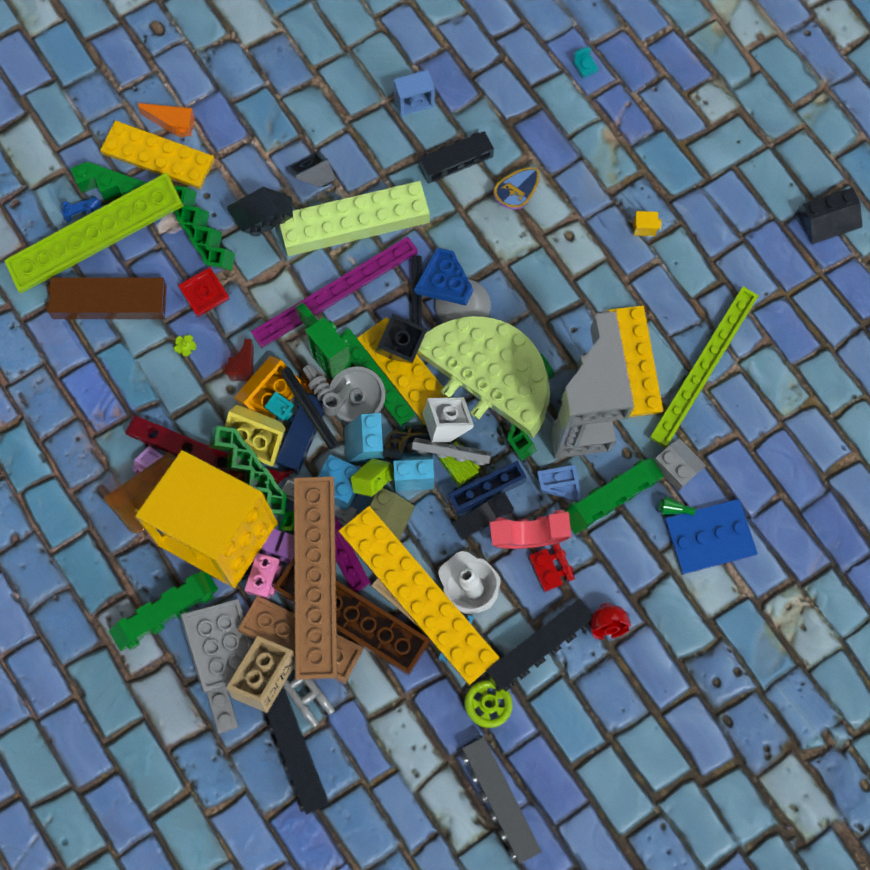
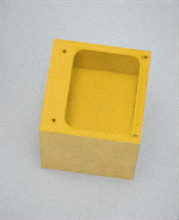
[135,450,278,589]

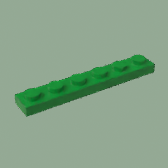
[339,328,416,427]

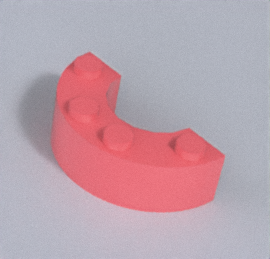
[490,510,571,549]

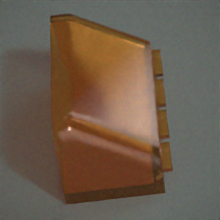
[104,452,175,533]

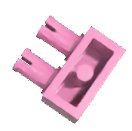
[244,553,283,600]

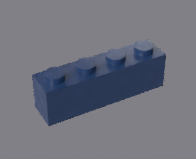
[275,394,325,475]
[447,460,527,516]

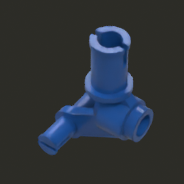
[61,197,101,222]

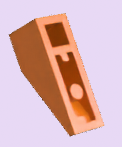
[138,103,195,137]

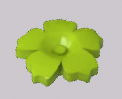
[174,334,197,357]

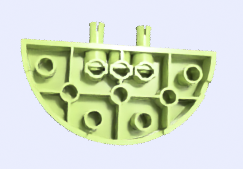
[417,317,550,438]

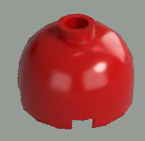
[590,603,631,640]

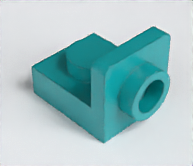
[572,47,599,79]
[263,392,294,422]

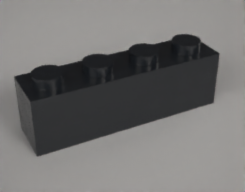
[419,131,494,184]

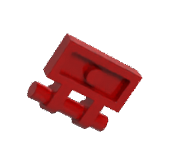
[529,543,575,593]

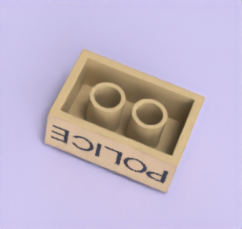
[226,636,296,713]

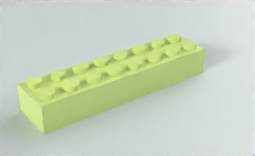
[280,181,430,256]

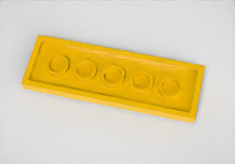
[100,120,215,190]
[608,305,663,418]
[357,317,452,425]

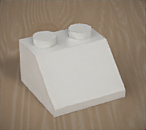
[423,397,474,442]

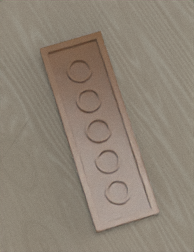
[238,595,364,685]

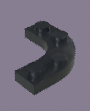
[383,425,445,459]

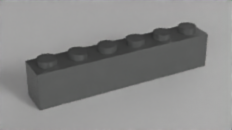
[460,737,542,864]

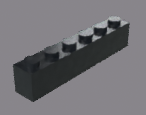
[484,599,593,693]
[262,688,330,815]

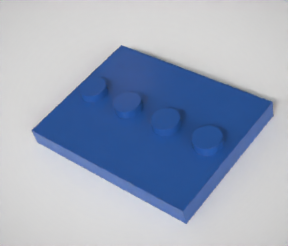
[665,499,758,575]

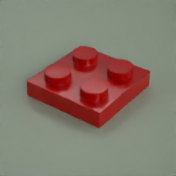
[178,267,230,318]

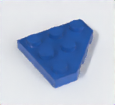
[414,248,473,306]

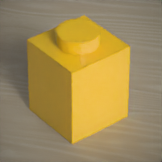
[633,211,661,236]

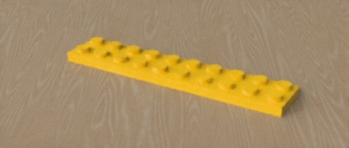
[339,506,500,685]

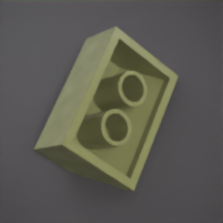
[370,488,415,541]

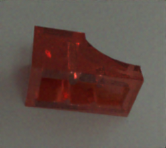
[225,339,254,381]

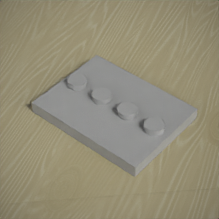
[180,599,252,693]

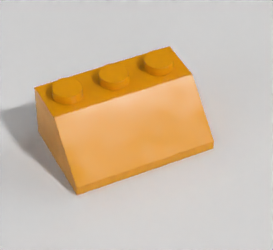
[234,356,304,419]

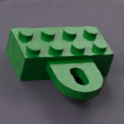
[294,302,352,381]

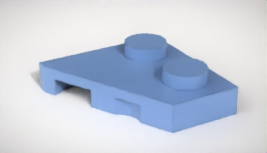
[537,465,583,502]

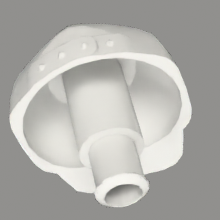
[438,551,501,614]

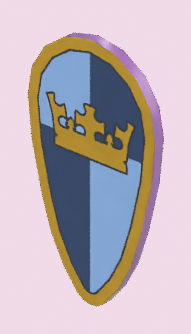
[493,167,540,209]

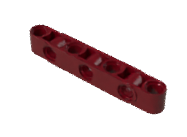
[125,415,245,482]

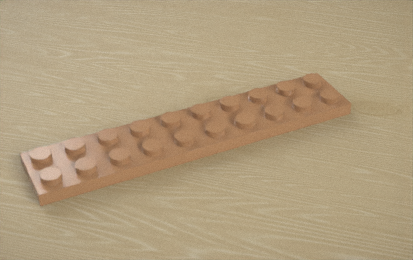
[294,477,337,680]

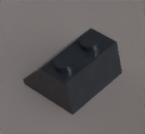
[375,313,427,364]

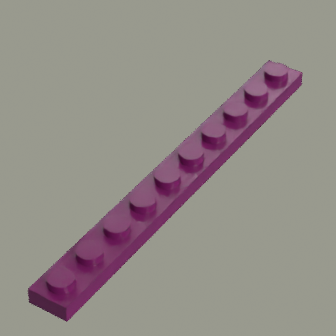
[251,236,418,349]

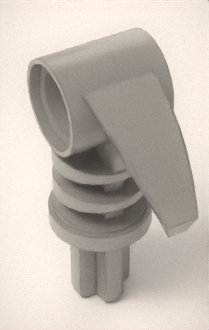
[303,364,351,416]

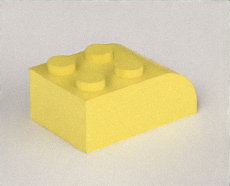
[225,405,285,467]

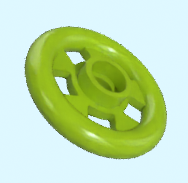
[465,680,513,728]

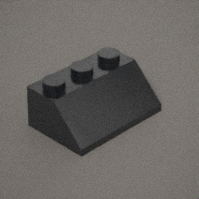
[227,187,293,237]
[797,187,862,245]

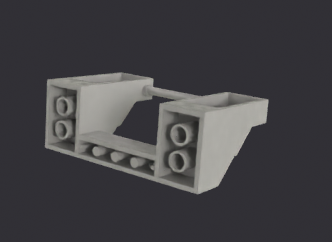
[550,310,634,459]

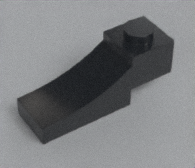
[452,492,514,540]

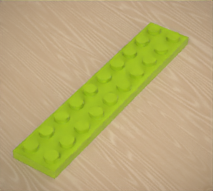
[4,173,184,294]

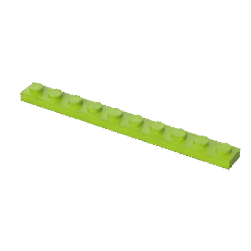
[649,286,759,448]

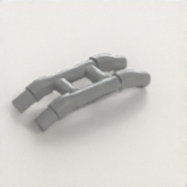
[282,664,335,728]

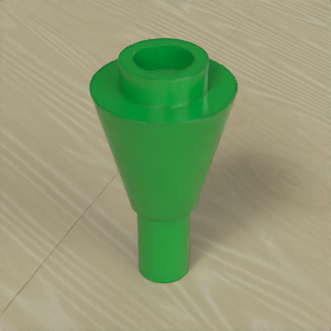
[659,496,696,516]

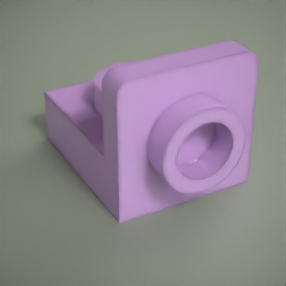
[133,446,164,481]

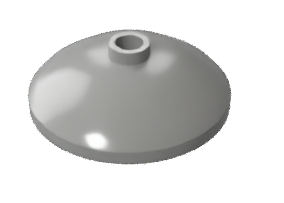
[435,279,491,323]
[329,367,386,423]

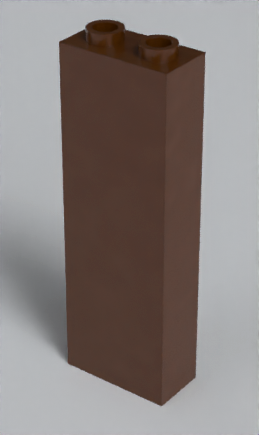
[46,277,167,319]

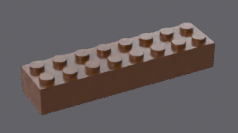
[273,556,431,676]

